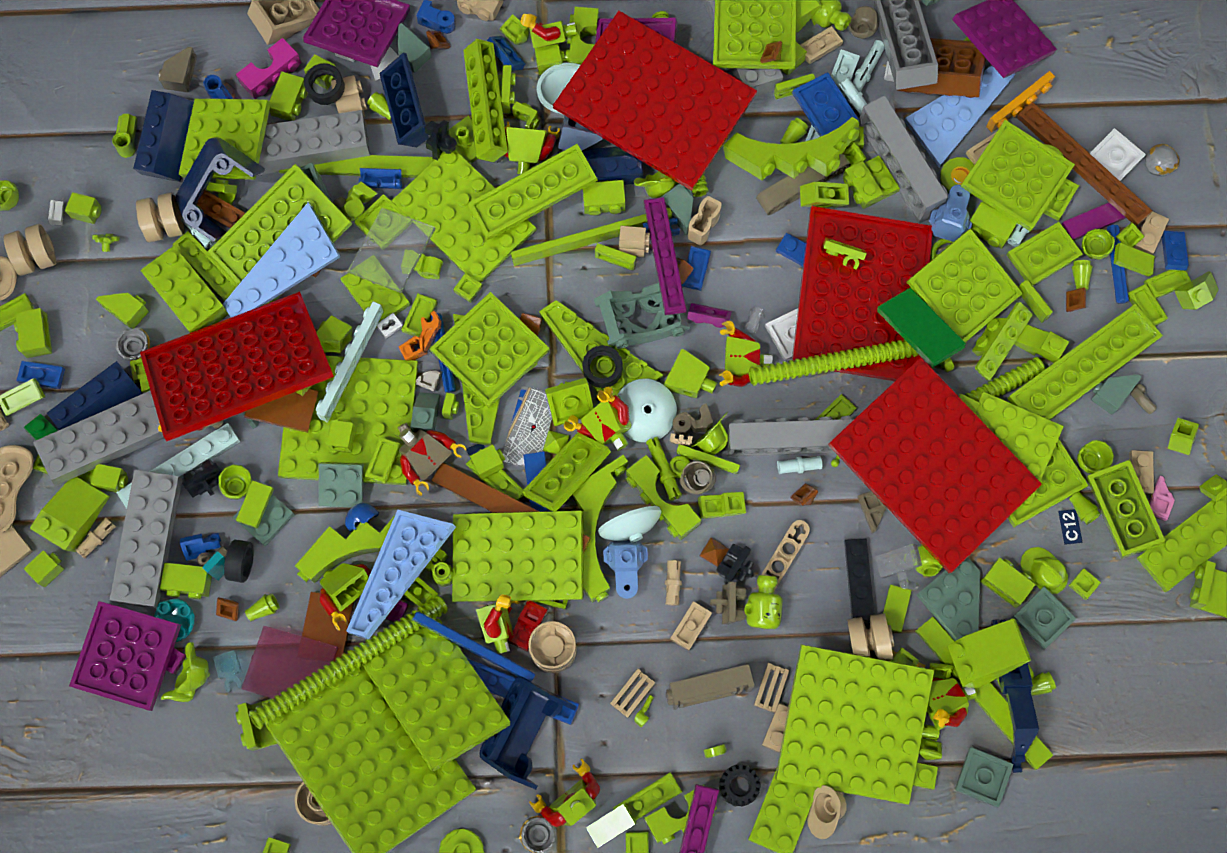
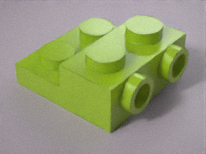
[843,156,900,209]

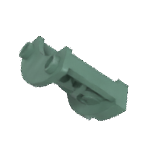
[594,283,691,349]

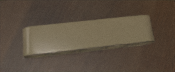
[756,153,851,215]

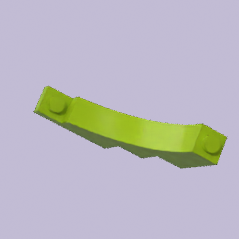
[571,455,628,603]
[295,515,449,583]

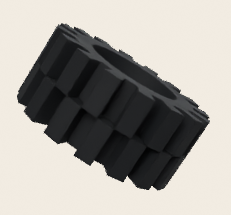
[719,764,761,807]

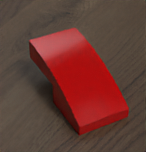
[508,601,548,652]

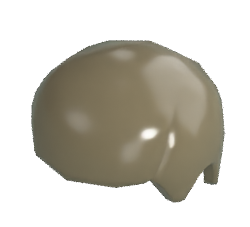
[849,6,879,39]

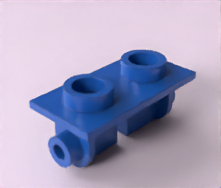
[359,168,402,189]

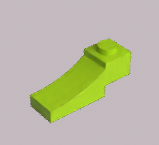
[1014,324,1069,363]

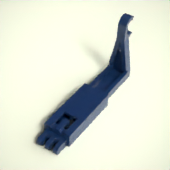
[991,619,1039,773]

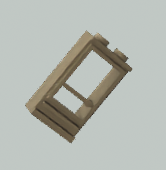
[666,664,755,710]

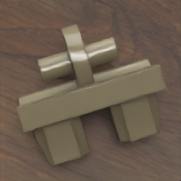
[710,582,746,625]

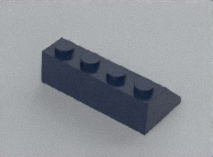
[379,53,429,148]
[133,90,194,182]
[558,146,643,185]
[47,361,144,430]

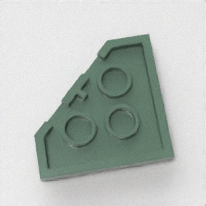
[916,557,980,641]

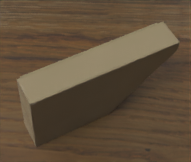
[857,491,886,534]

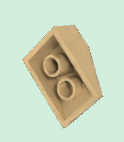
[247,0,319,45]

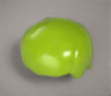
[0,180,19,211]
[1082,229,1115,260]
[1077,440,1114,474]
[219,464,252,500]

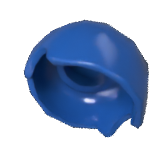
[345,503,379,531]

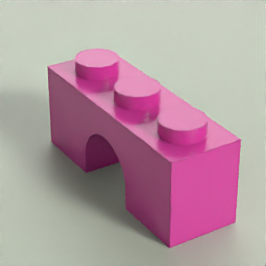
[236,38,301,99]

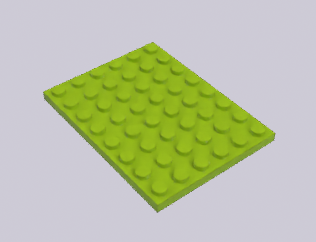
[265,663,476,853]

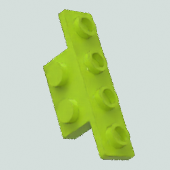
[972,302,1032,380]

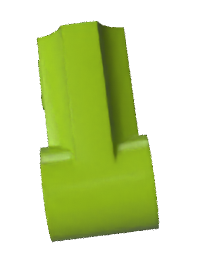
[112,113,138,158]

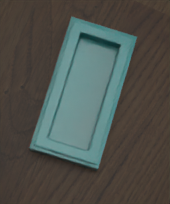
[203,552,225,581]

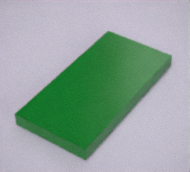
[877,288,966,368]

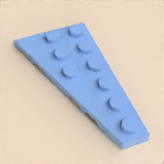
[904,66,1015,168]
[223,203,341,317]
[346,509,456,640]

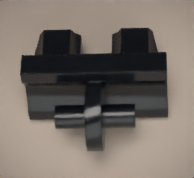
[425,120,457,161]
[182,459,222,498]
[716,544,755,584]

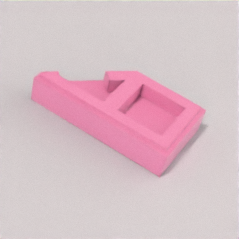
[1149,476,1175,521]

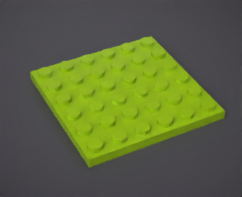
[278,356,418,485]
[775,644,934,805]

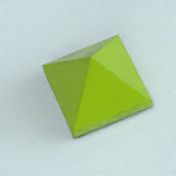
[843,142,867,167]
[1116,222,1145,247]
[543,430,569,455]
[929,663,953,679]
[919,738,942,760]

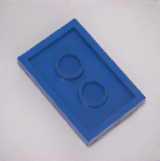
[792,72,859,137]

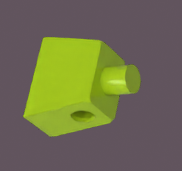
[664,349,718,398]

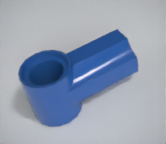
[203,75,233,99]

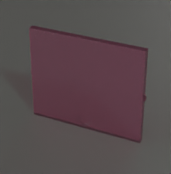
[241,626,338,699]

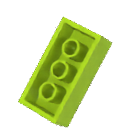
[140,246,229,333]
[1087,460,1165,559]

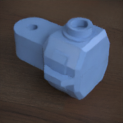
[929,185,972,242]
[603,540,648,599]

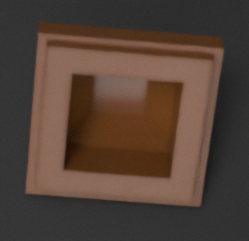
[426,30,451,49]
[760,41,782,63]
[1066,287,1086,312]
[790,483,818,506]
[700,538,729,567]
[216,597,239,621]

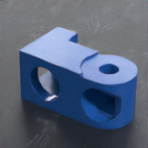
[416,0,455,34]

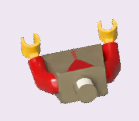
[399,428,467,496]

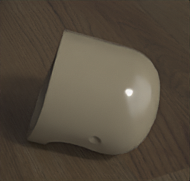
[680,461,716,494]

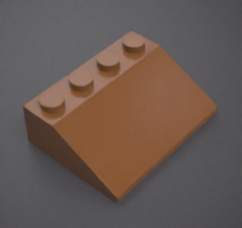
[897,38,986,98]

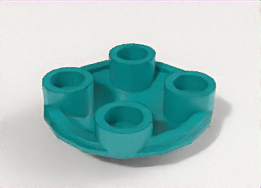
[153,599,195,642]

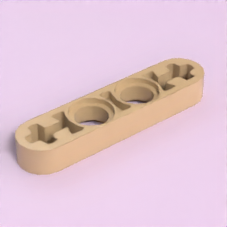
[756,520,810,591]

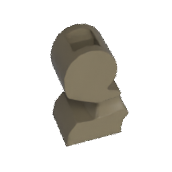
[673,403,713,436]

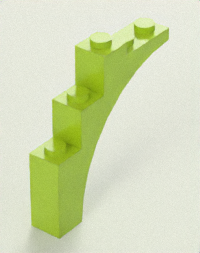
[723,117,860,181]

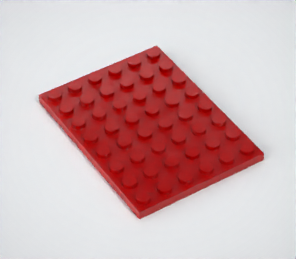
[553,10,757,191]
[792,206,933,381]
[140,292,334,442]
[827,357,1042,573]

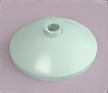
[537,63,580,114]
[617,379,677,443]
[598,506,661,543]

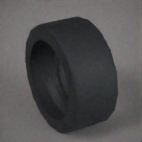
[304,63,345,105]
[582,345,623,388]
[224,539,254,583]

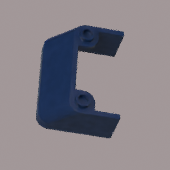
[175,137,265,242]
[479,677,577,790]

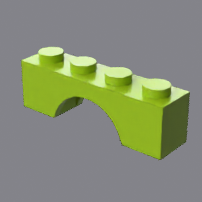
[296,315,352,396]
[626,455,701,541]

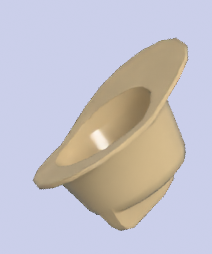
[807,785,847,839]

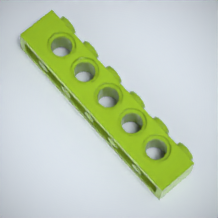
[463,39,508,162]

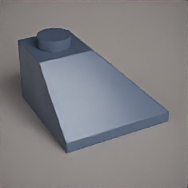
[558,115,603,151]

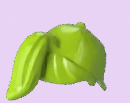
[634,171,679,198]
[161,642,210,702]

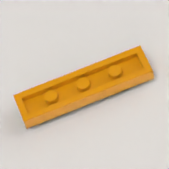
[986,71,1055,133]

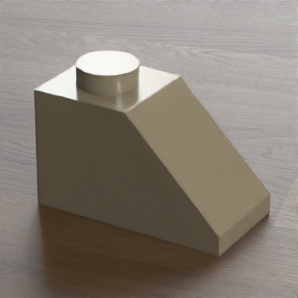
[158,47,197,93]

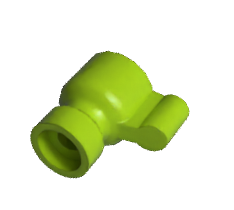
[425,561,453,587]

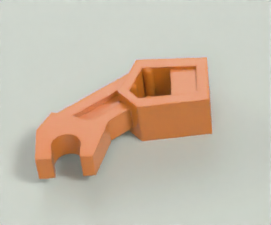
[399,311,441,361]

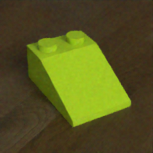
[30,477,110,552]
[947,619,1031,689]

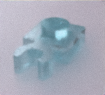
[213,650,243,693]

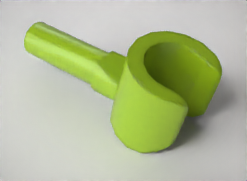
[634,695,654,727]

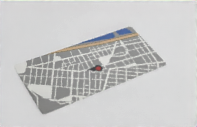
[503,386,552,467]

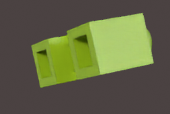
[565,6,599,65]
[644,784,717,845]

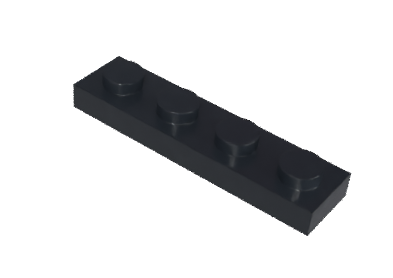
[844,538,875,627]

